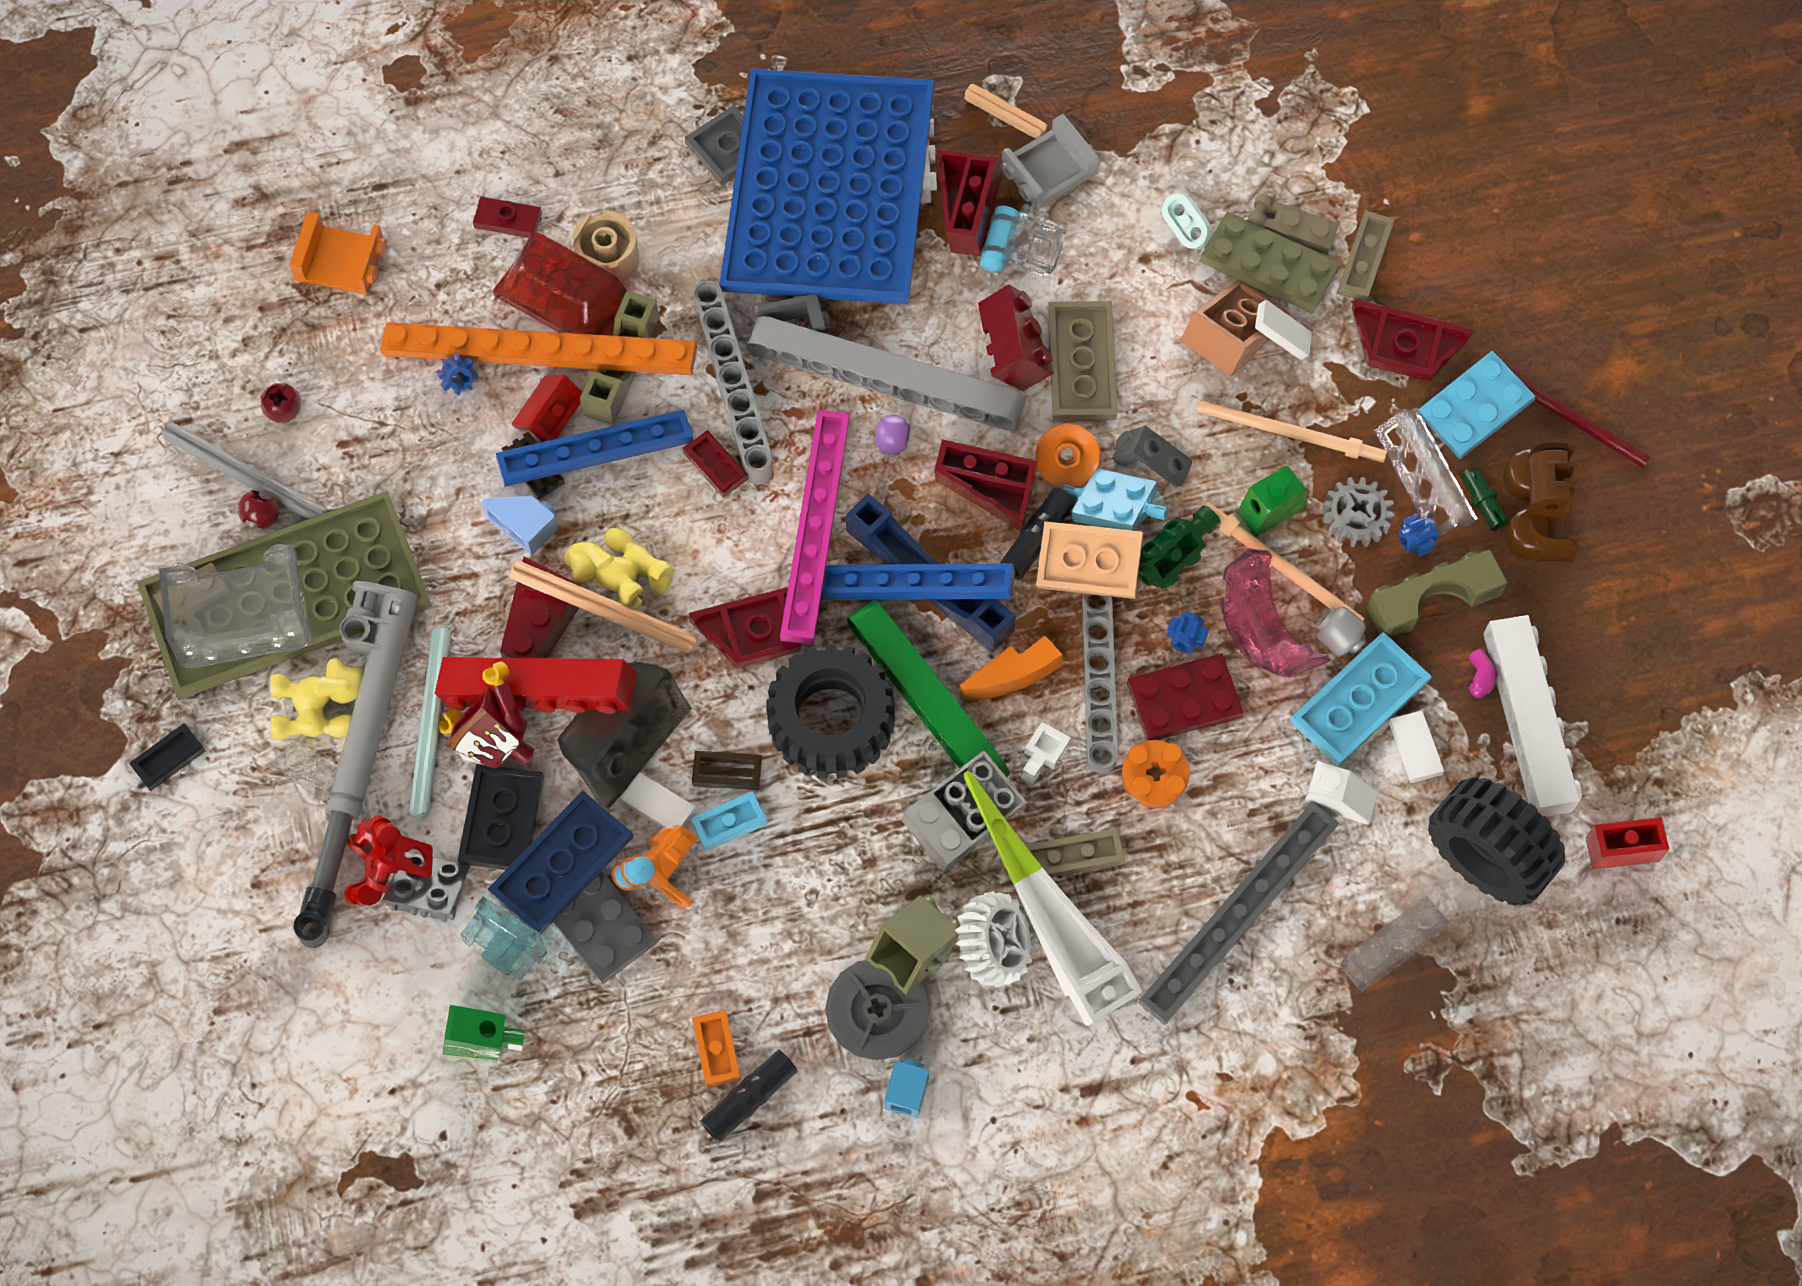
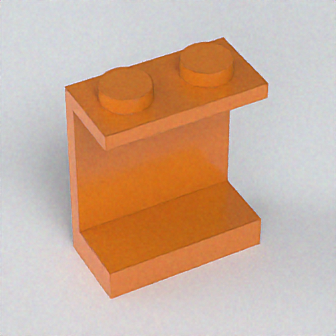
[289,211,387,295]

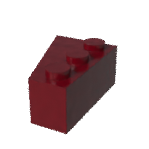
[934,439,1038,531]
[500,556,581,658]

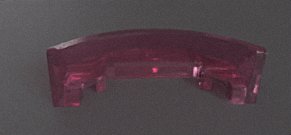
[1221,549,1330,677]

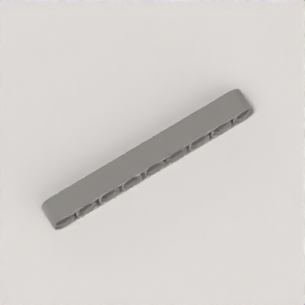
[746,316,1026,430]

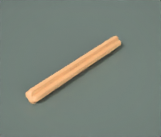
[509,560,697,653]

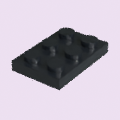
[457,764,544,870]

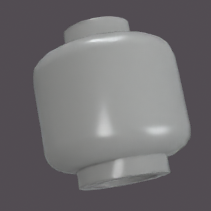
[1316,607,1366,656]

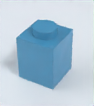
[884,1059,929,1118]

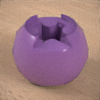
[875,415,910,455]

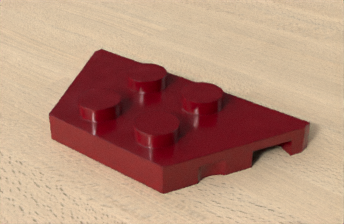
[1351,298,1473,381]
[689,587,802,669]

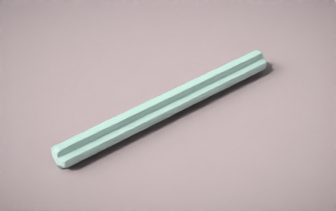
[409,627,451,818]

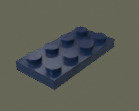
[487,790,634,937]

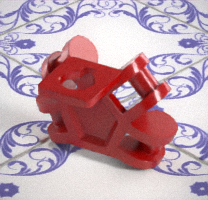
[344,815,433,906]

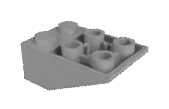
[901,751,1027,873]

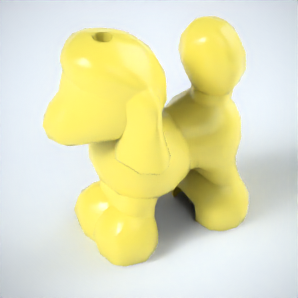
[563,528,673,610]
[271,657,364,740]

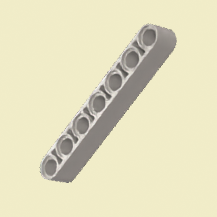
[693,280,773,485]

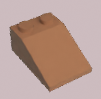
[1180,279,1290,376]

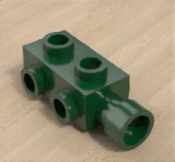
[1138,505,1221,588]

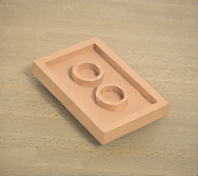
[1036,522,1144,599]

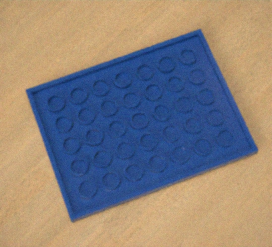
[719,69,935,305]

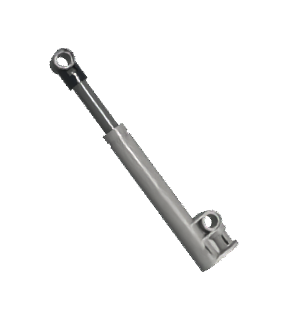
[293,581,418,948]

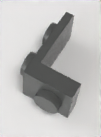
[755,294,830,334]
[1112,425,1192,487]

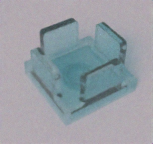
[460,896,547,981]

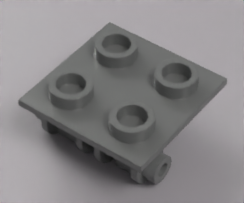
[382,852,470,922]

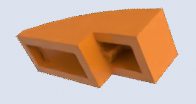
[959,636,1063,702]

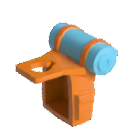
[611,825,698,909]

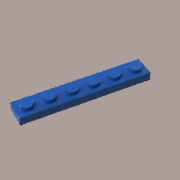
[496,410,693,487]
[821,563,1015,600]

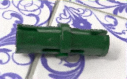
[1460,466,1510,531]

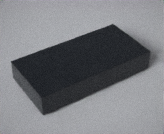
[129,723,206,792]

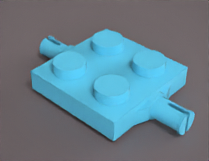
[1062,468,1169,531]

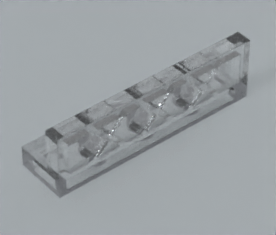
[1374,409,1478,537]

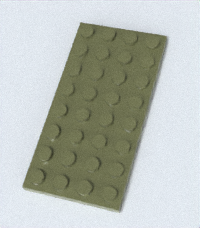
[137,491,432,700]

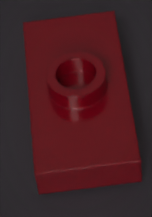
[473,196,542,239]
[682,430,748,498]

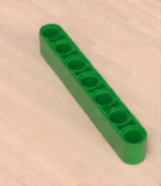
[846,600,1010,777]

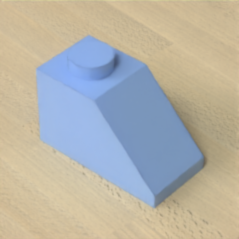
[481,496,559,556]

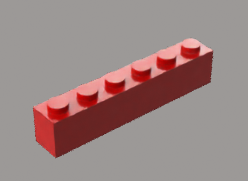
[434,657,637,714]

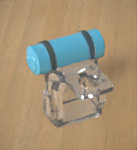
[980,203,1066,276]

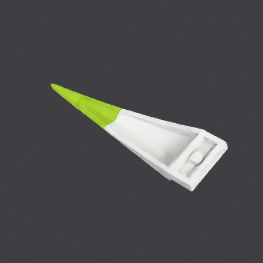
[964,771,1142,1026]

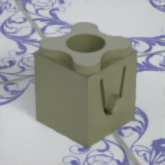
[865,895,961,995]

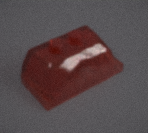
[493,232,627,336]

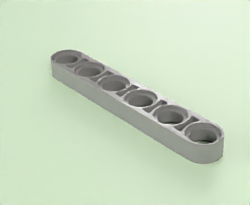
[1081,593,1118,774]

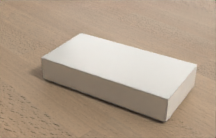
[1255,300,1312,360]
[1389,711,1444,783]
[620,772,696,828]

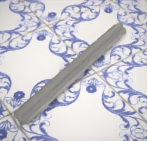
[162,422,327,520]

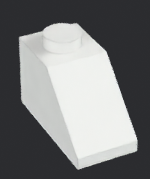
[1303,761,1378,825]

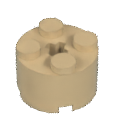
[573,211,639,287]

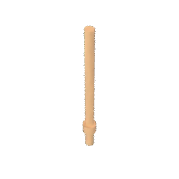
[1197,400,1387,463]
[1205,502,1365,621]

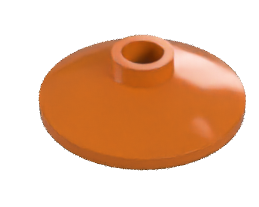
[1035,423,1100,488]

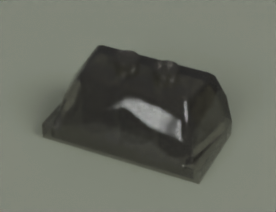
[557,662,692,809]

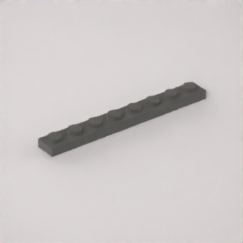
[1138,802,1339,1025]

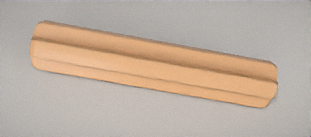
[964,84,1047,139]

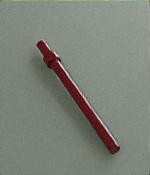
[1508,367,1651,468]

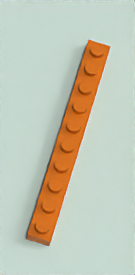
[380,322,697,375]

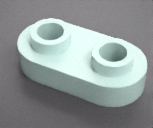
[1162,194,1213,250]

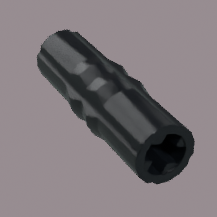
[1000,487,1076,579]
[699,1049,798,1143]

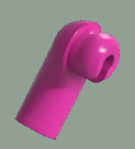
[1469,649,1498,698]

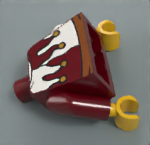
[438,662,534,768]

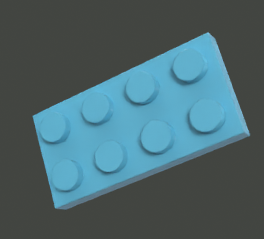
[1290,632,1432,767]

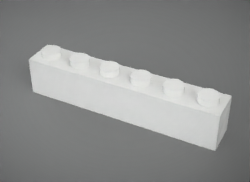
[1483,615,1582,817]

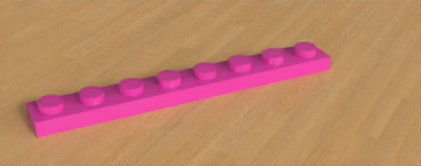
[780,410,850,645]

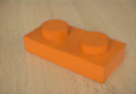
[692,1010,741,1088]

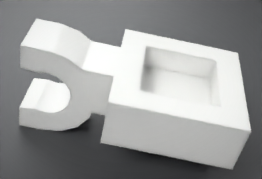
[1020,722,1071,787]

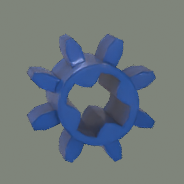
[436,353,478,395]
[1398,513,1439,557]
[1166,612,1209,653]

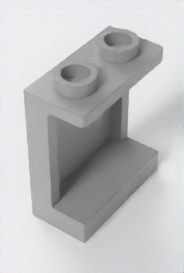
[1000,114,1099,210]

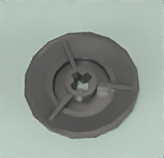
[825,960,930,1061]

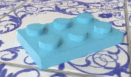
[1418,351,1535,460]

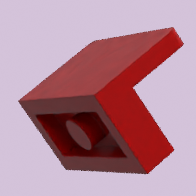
[511,375,582,442]

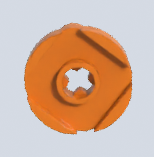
[1121,740,1190,808]

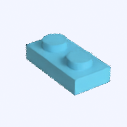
[691,791,767,852]

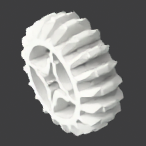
[955,892,1034,987]

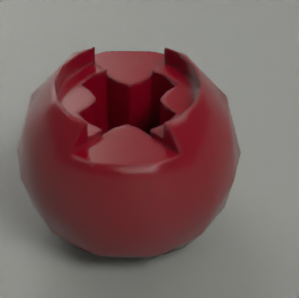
[260,383,301,423]
[237,490,280,529]

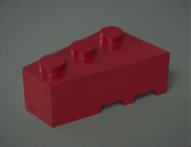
[937,150,1002,256]
[978,284,1054,391]

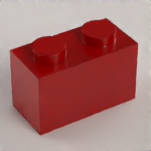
[1585,817,1669,870]

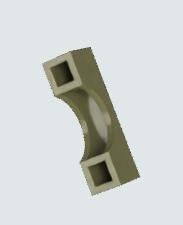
[580,291,659,425]
[1366,549,1508,638]

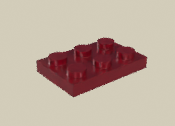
[1127,653,1244,741]

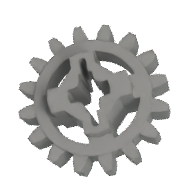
[1322,477,1394,547]

